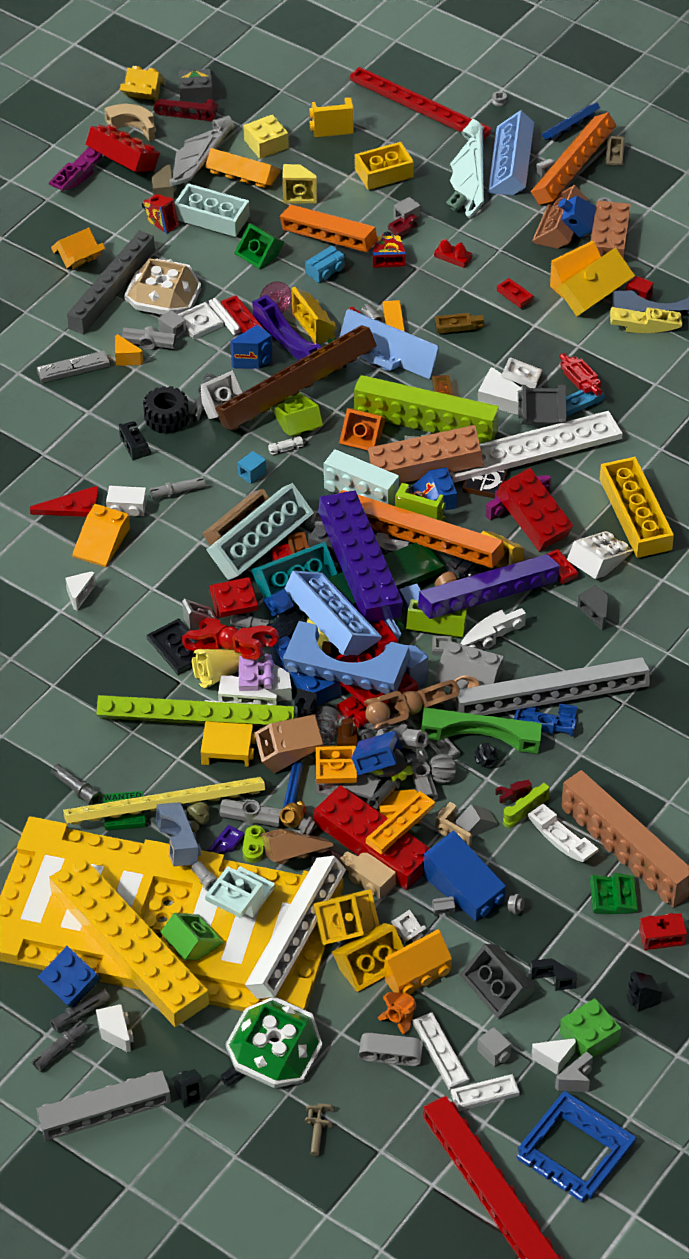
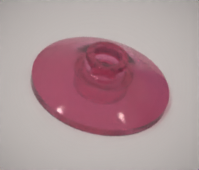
[260,281,292,313]

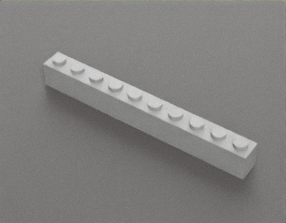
[455,657,649,715]

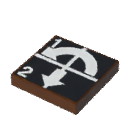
[463,469,507,499]

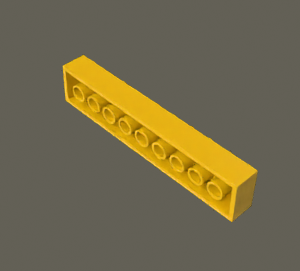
[49,856,209,1027]

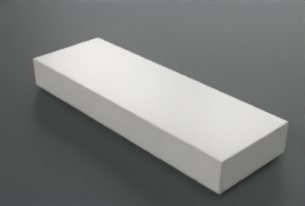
[451,1074,519,1111]

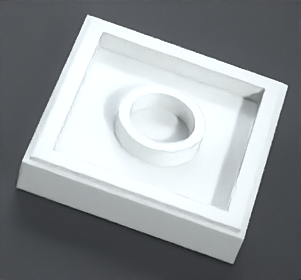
[178,302,224,340]
[501,357,542,388]

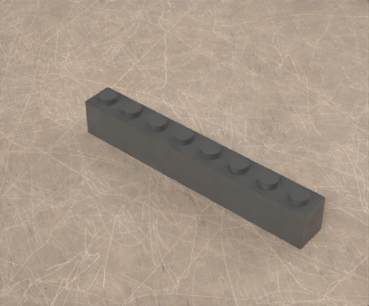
[67,230,155,335]

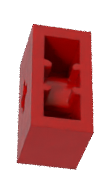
[639,913,687,950]

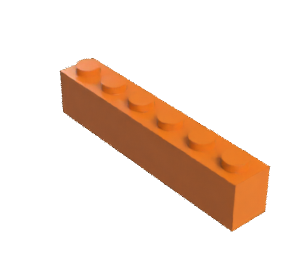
[280,205,378,252]

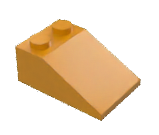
[72,504,130,567]

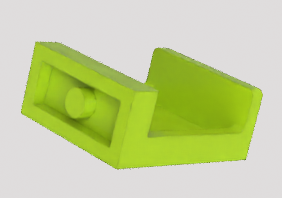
[395,483,446,522]

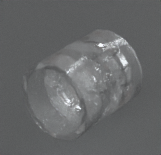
[315,706,341,744]

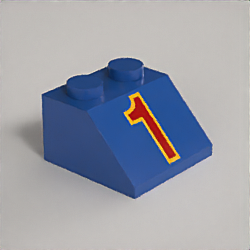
[230,324,272,369]
[412,467,457,511]

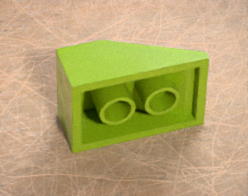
[270,393,323,436]

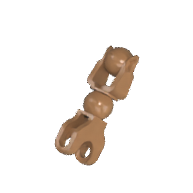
[364,680,459,731]

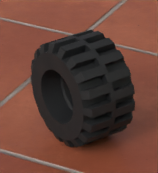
[143,386,189,433]

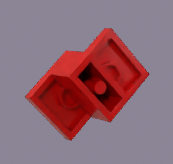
[209,577,258,618]

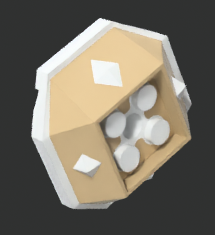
[125,258,201,315]

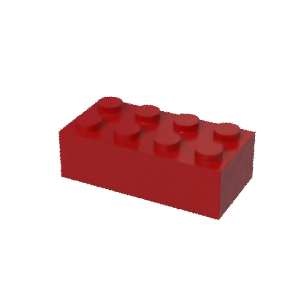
[85,124,160,172]
[496,468,573,552]

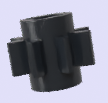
[474,743,499,768]

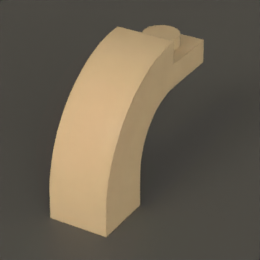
[105,104,156,141]

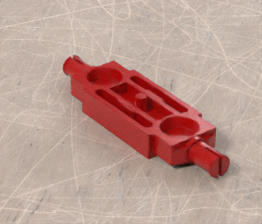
[559,352,602,396]

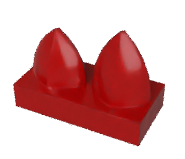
[434,239,472,268]

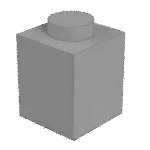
[394,197,420,221]
[158,310,186,339]
[477,1027,511,1067]

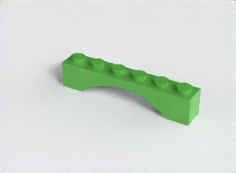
[421,708,542,754]

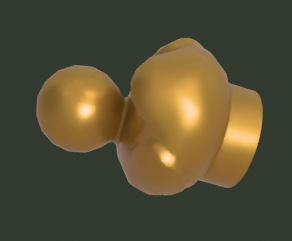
[280,801,307,828]

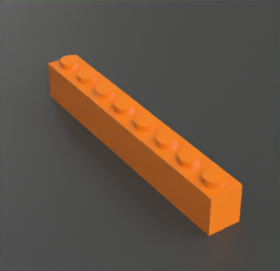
[531,112,617,205]

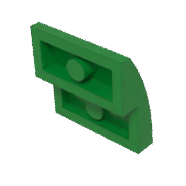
[590,873,638,914]

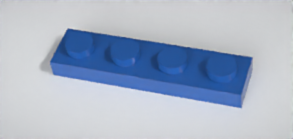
[542,102,600,140]

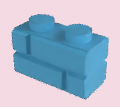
[305,246,345,283]

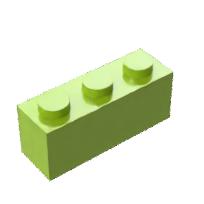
[406,599,467,637]

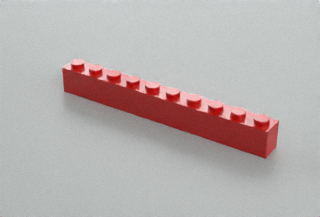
[423,1095,563,1259]

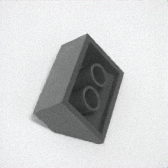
[460,944,536,1019]

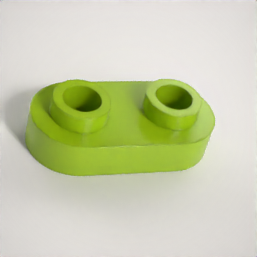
[242,825,265,863]

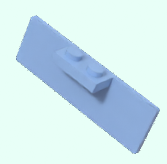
[340,309,439,379]

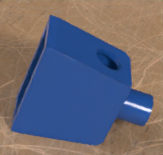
[558,196,596,238]

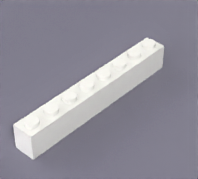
[245,856,346,999]

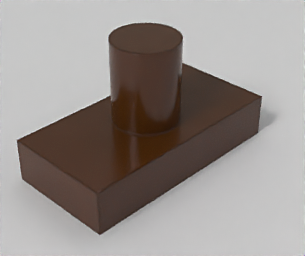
[337,718,357,746]

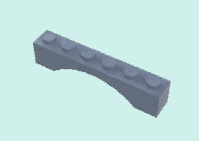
[613,290,689,314]

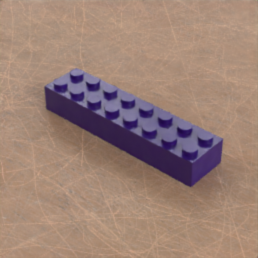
[318,490,403,623]

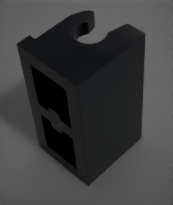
[118,421,151,461]
[294,688,317,718]

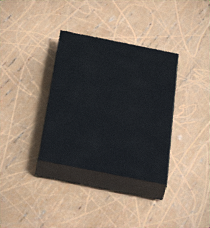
[147,618,197,675]

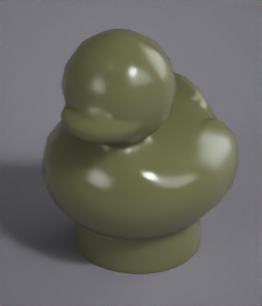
[187,802,210,833]

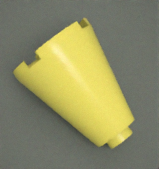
[192,649,241,688]

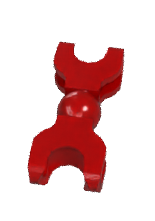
[182,618,280,660]

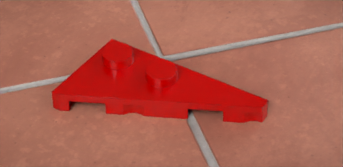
[30,486,99,517]

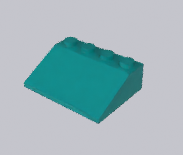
[251,542,337,620]

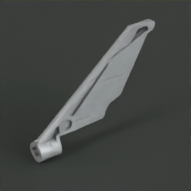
[169,116,234,186]

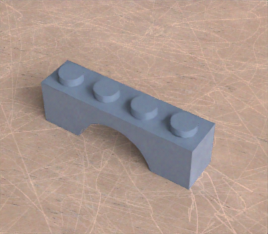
[156,802,201,866]

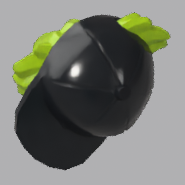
[370,748,417,782]

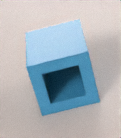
[237,451,266,484]

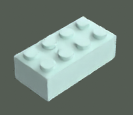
[175,184,250,237]
[324,449,399,506]

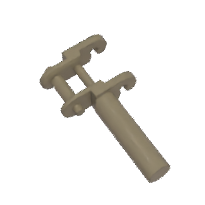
[304,1103,334,1156]

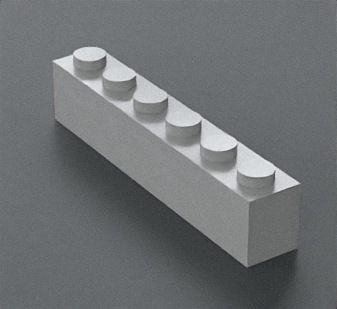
[36,1071,171,1141]

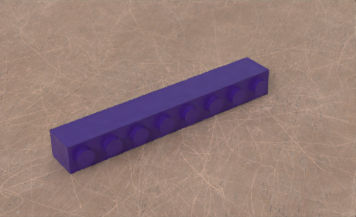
[418,554,560,619]

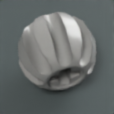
[429,754,456,784]

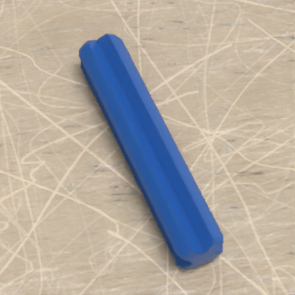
[283,761,303,808]

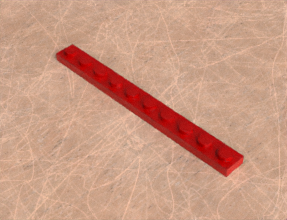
[350,67,492,141]

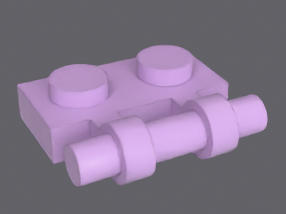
[239,654,274,691]

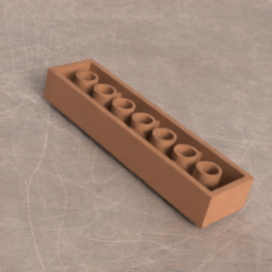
[561,770,689,908]

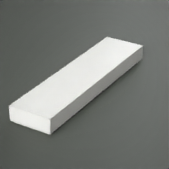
[413,1012,469,1091]

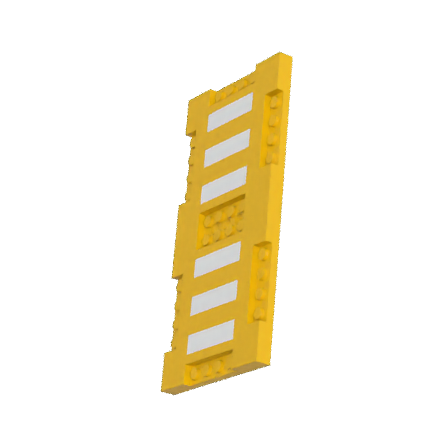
[0,816,343,1012]

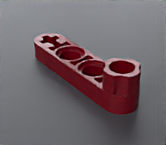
[153,99,218,121]

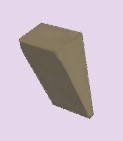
[606,136,625,166]

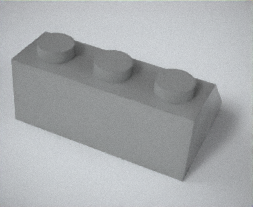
[435,641,503,689]

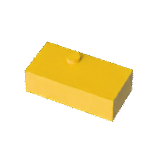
[557,247,635,316]

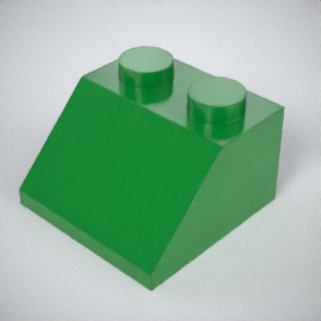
[234,223,284,269]

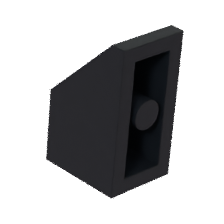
[174,1069,204,1108]

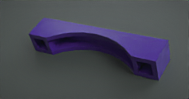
[252,294,322,361]

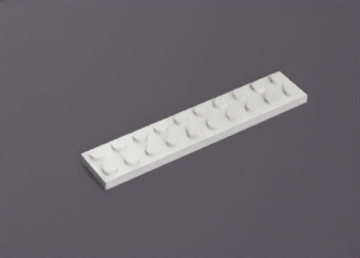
[450,411,622,483]

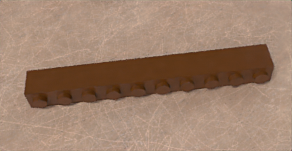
[215,325,377,430]

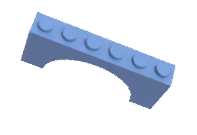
[283,621,411,694]

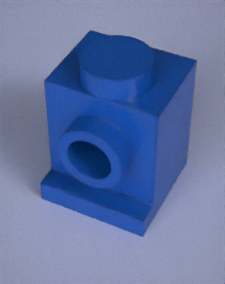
[263,589,294,616]

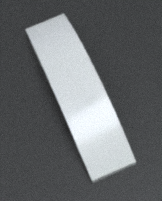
[528,804,599,862]

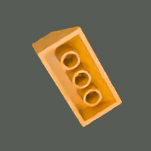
[205,148,281,188]

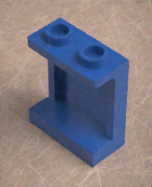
[351,730,402,775]

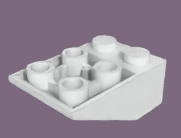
[567,531,633,579]

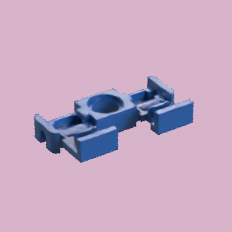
[514,703,577,737]

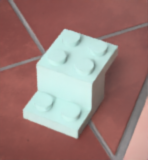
[205,866,275,918]

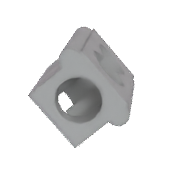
[536,159,555,178]
[432,896,455,915]

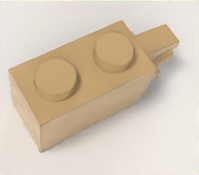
[340,851,396,899]

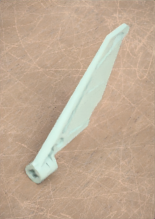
[450,119,484,218]

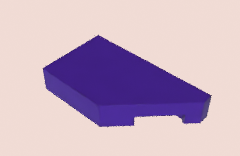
[207,825,245,854]

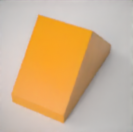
[115,334,144,366]

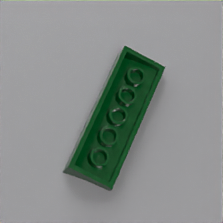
[328,542,445,608]

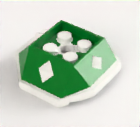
[226,997,322,1088]

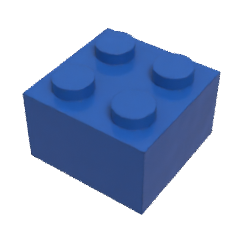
[38,946,101,1008]

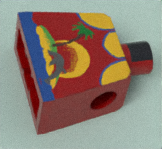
[142,194,179,234]
[373,232,406,268]

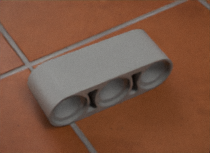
[358,1033,423,1066]

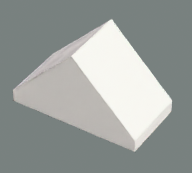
[65,571,96,610]
[532,1038,576,1075]

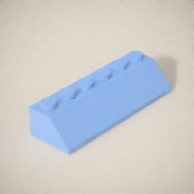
[488,110,534,195]
[285,571,382,656]

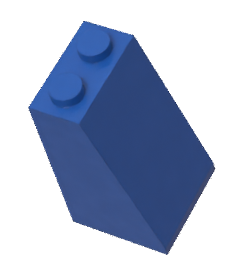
[424,830,506,921]

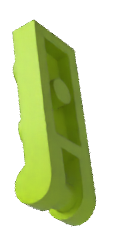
[503,783,550,828]

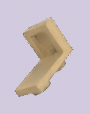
[436,802,472,847]

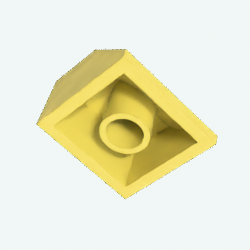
[283,164,317,204]

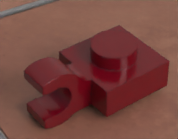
[388,214,418,237]
[495,779,532,803]

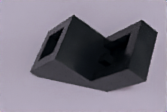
[530,958,577,991]

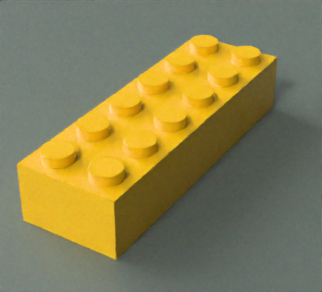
[599,457,674,558]

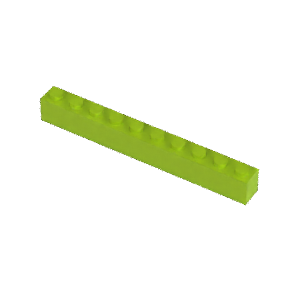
[96,695,296,727]

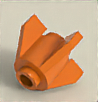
[378,992,416,1034]

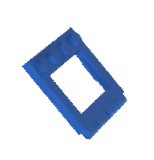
[516,1091,636,1202]

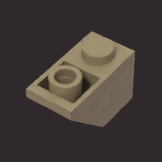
[152,165,177,199]

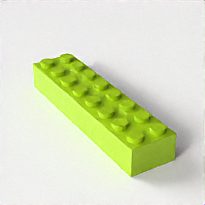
[354,375,499,444]

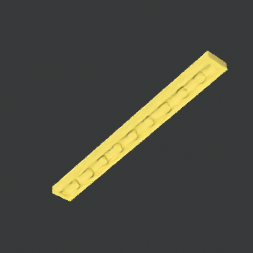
[63,777,265,825]

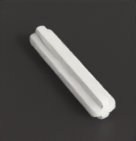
[209,298,241,335]

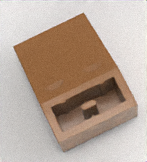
[254,715,324,774]
[261,829,333,864]

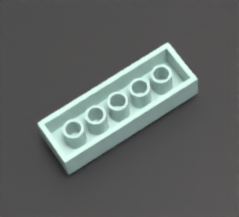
[206,483,314,580]

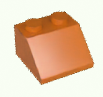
[339,408,386,450]

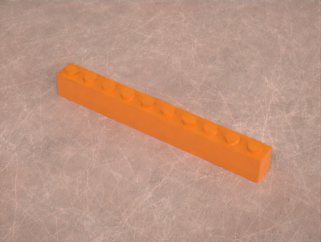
[340,490,504,568]

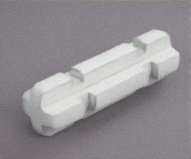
[268,436,303,455]

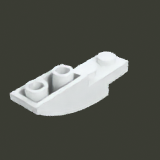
[461,608,526,650]

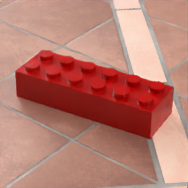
[314,785,430,890]

